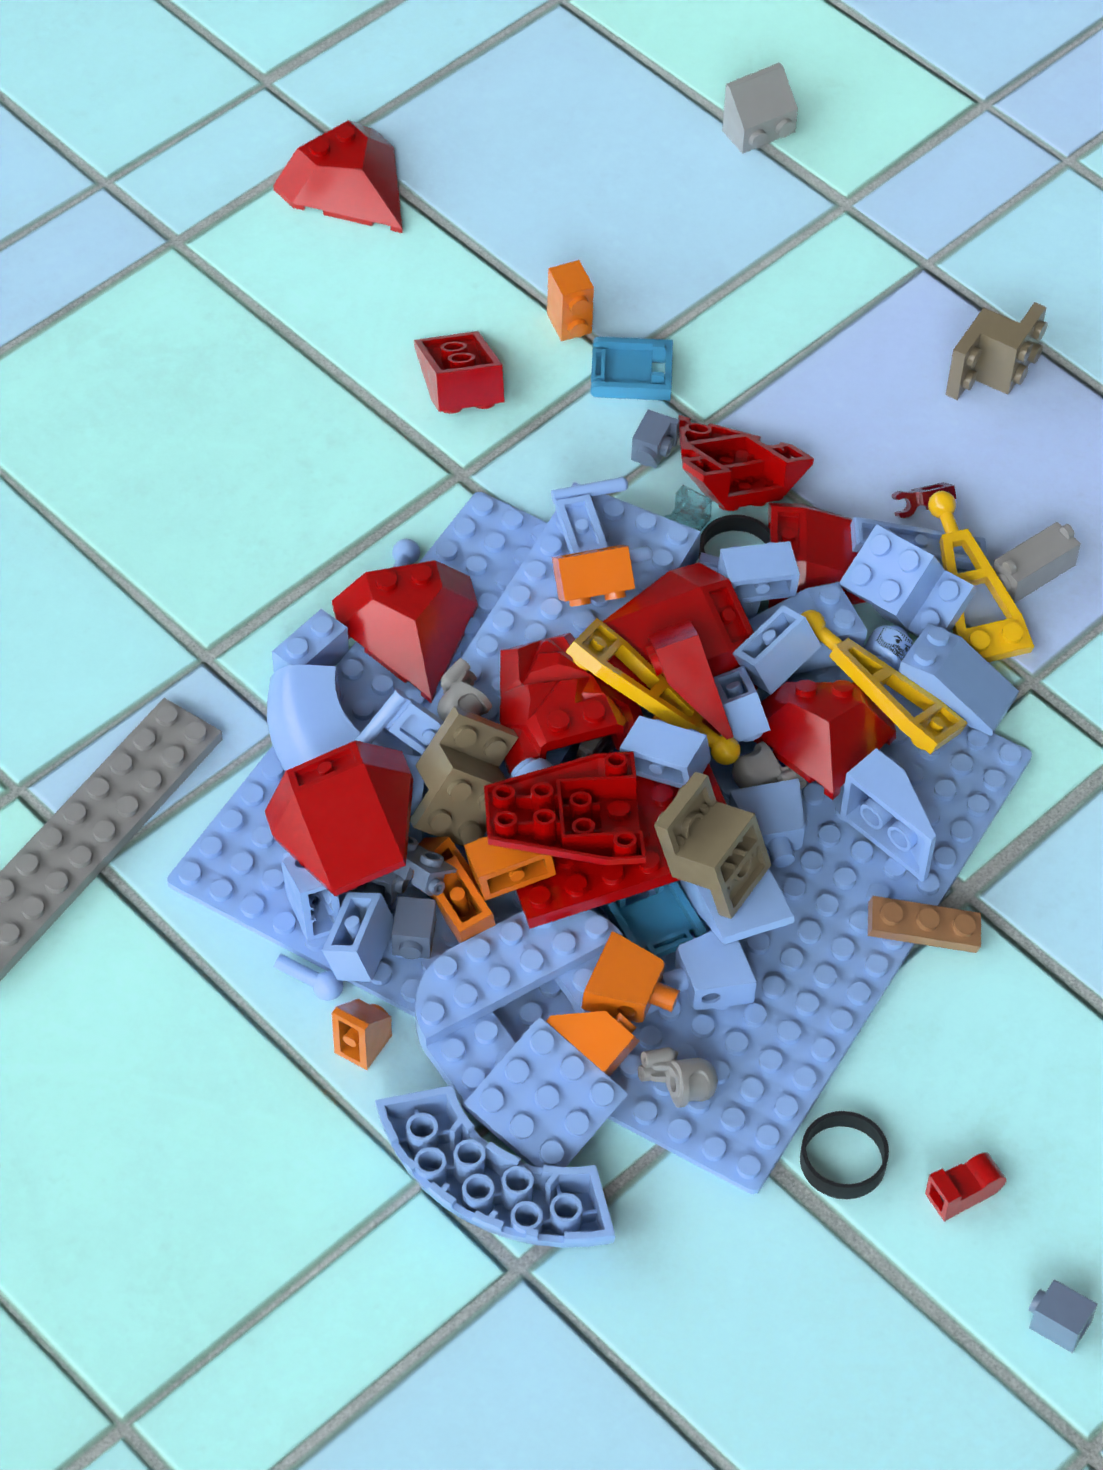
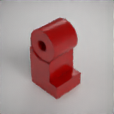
[925,1152,1006,1222]

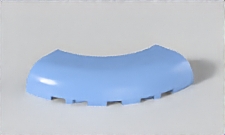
[267,664,429,843]
[375,1085,615,1247]

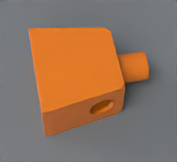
[581,931,680,1023]

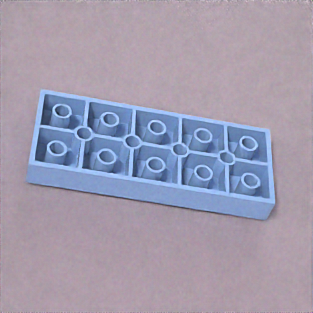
[412,482,701,779]

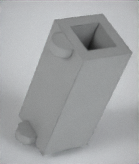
[993,522,1081,603]

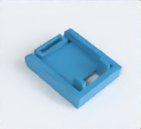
[590,337,673,401]
[602,881,707,958]

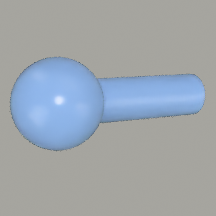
[392,539,420,567]
[273,954,343,1001]

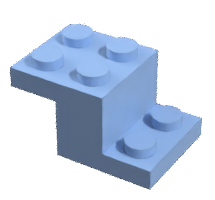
[839,525,977,637]

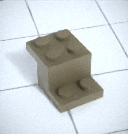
[946,302,1048,400]
[410,706,518,846]
[654,771,771,919]

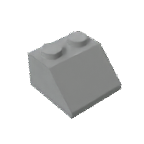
[722,62,798,154]

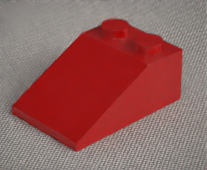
[414,331,505,414]
[645,620,734,740]

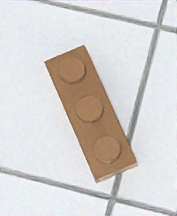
[868,896,981,953]

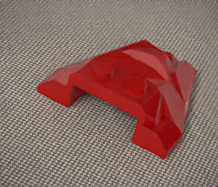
[500,633,644,778]

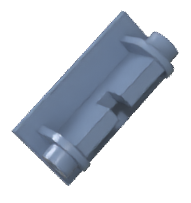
[393,836,457,896]

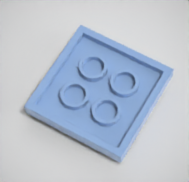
[462,1016,628,1168]

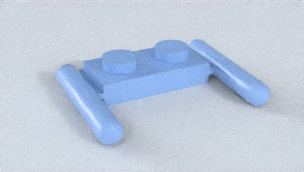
[551,477,653,564]
[356,689,444,754]

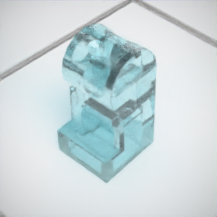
[664,485,712,531]

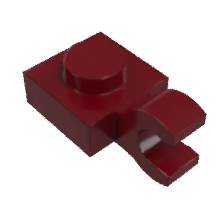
[892,482,957,518]

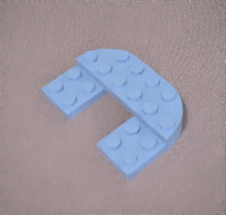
[415,910,660,1112]

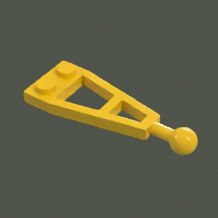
[928,491,1034,662]
[801,610,968,754]
[566,618,741,765]

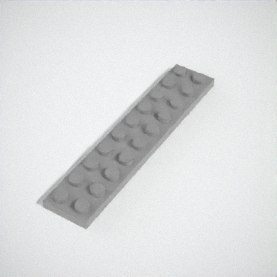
[0,698,222,981]

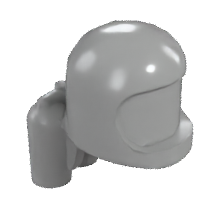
[437,658,492,721]
[732,741,807,789]
[638,1047,718,1108]

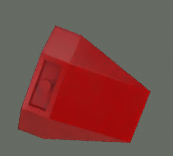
[768,502,866,609]
[602,563,758,690]
[264,740,413,897]
[484,752,646,866]

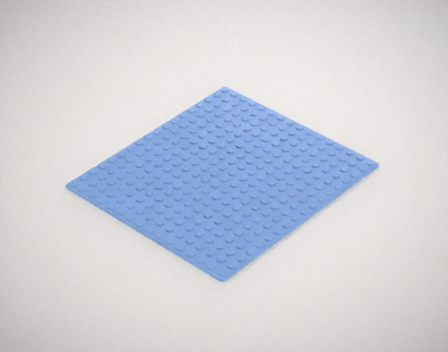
[167,492,1032,1194]

